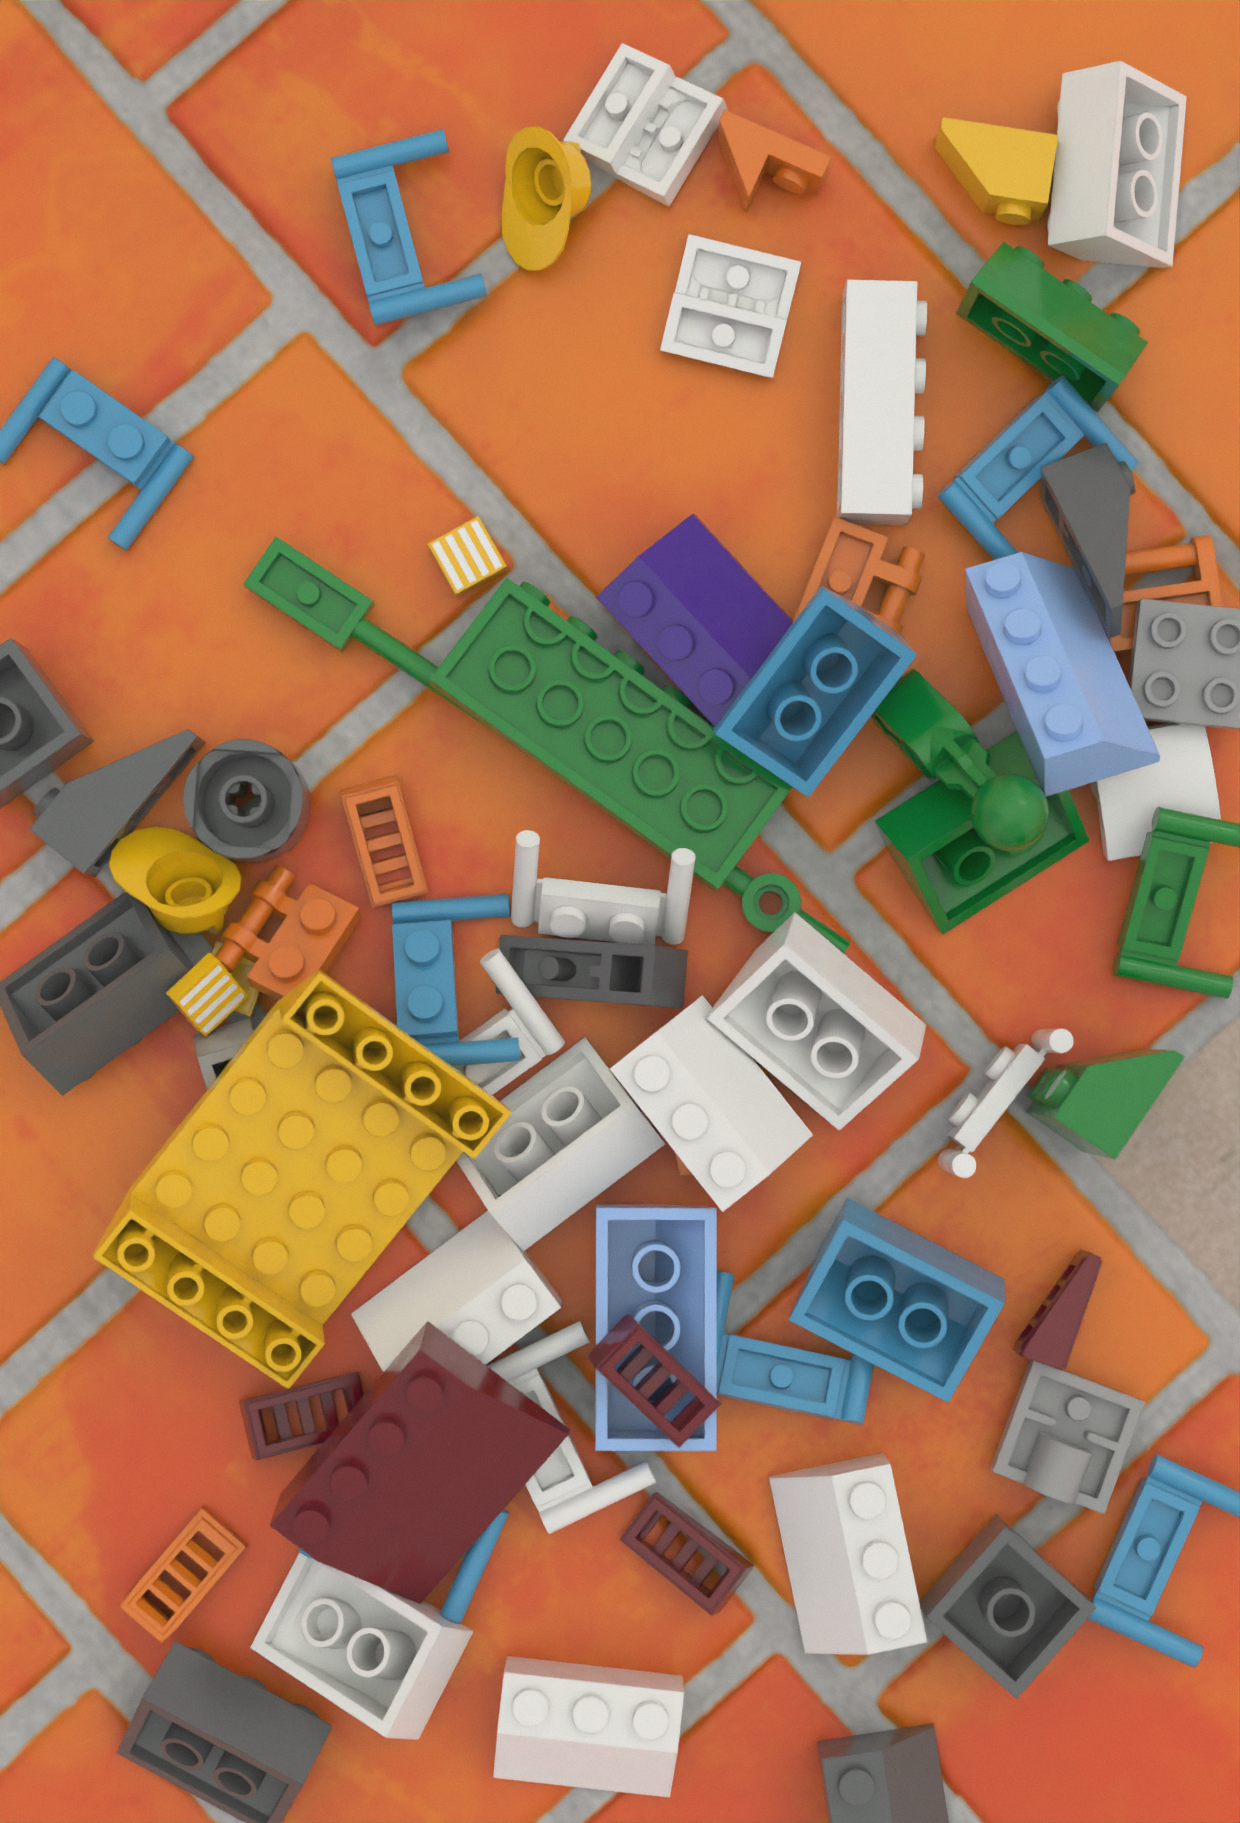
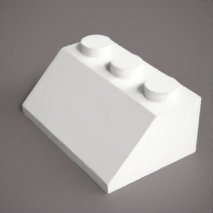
[1047,60,1187,268]
[707,912,926,1131]
[610,995,813,1212]
[456,1037,665,1251]
[351,1210,563,1372]
[768,1453,927,1655]
[493,1656,684,1798]

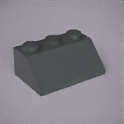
[0,892,193,1096]
[117,1641,333,1823]
[816,1723,949,1823]

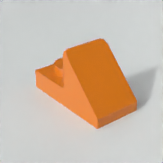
[717,109,832,212]

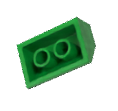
[956,242,1148,413]
[875,731,1089,935]
[1026,1049,1185,1160]

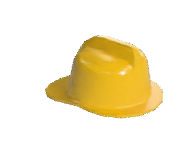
[501,126,592,270]
[109,827,242,934]

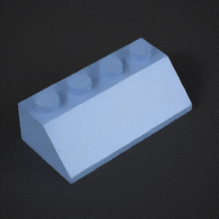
[965,552,1160,796]
[595,1204,717,1451]

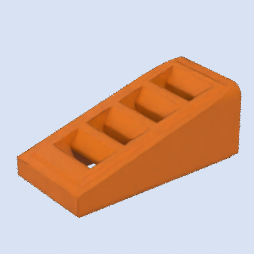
[341,775,429,908]
[119,1506,248,1644]

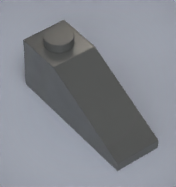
[1040,443,1135,638]
[29,729,206,877]
[496,935,688,1009]

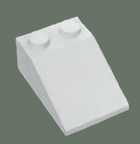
[250,1552,474,1740]

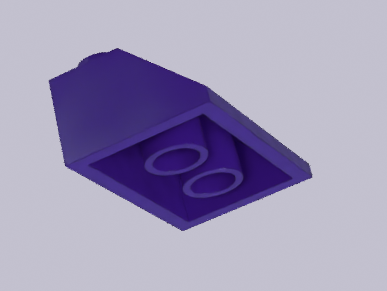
[596,514,794,727]

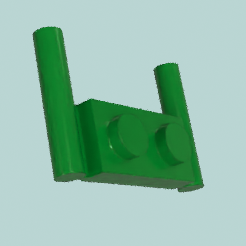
[1113,807,1240,999]

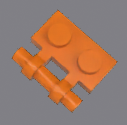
[793,516,925,634]
[214,865,362,1001]

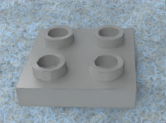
[1128,599,1240,730]
[990,1359,1145,1514]

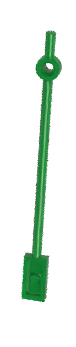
[243,537,851,954]

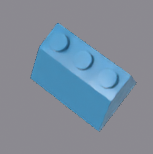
[713,586,917,797]
[788,1198,1005,1403]

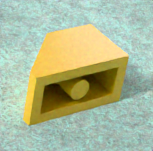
[934,117,1058,225]

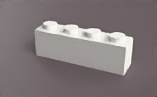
[837,279,927,526]

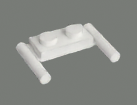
[511,830,696,945]
[452,948,565,1095]
[938,1029,1074,1178]
[487,1321,657,1534]

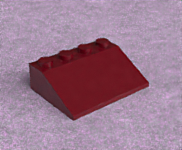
[270,1321,570,1604]

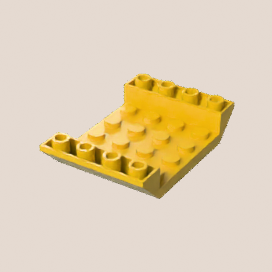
[93,969,512,1389]

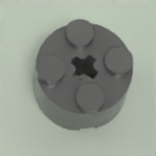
[183,739,311,863]

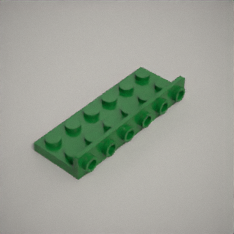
[429,578,792,892]

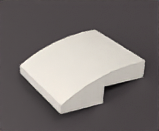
[563,43,728,207]
[660,234,801,378]
[1091,723,1221,861]

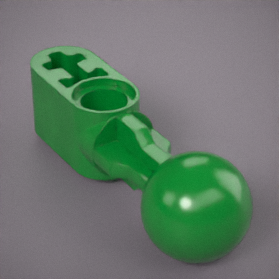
[871,668,1049,851]

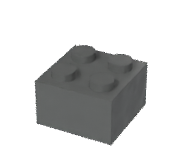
[0,638,94,809]
[919,1514,1096,1699]

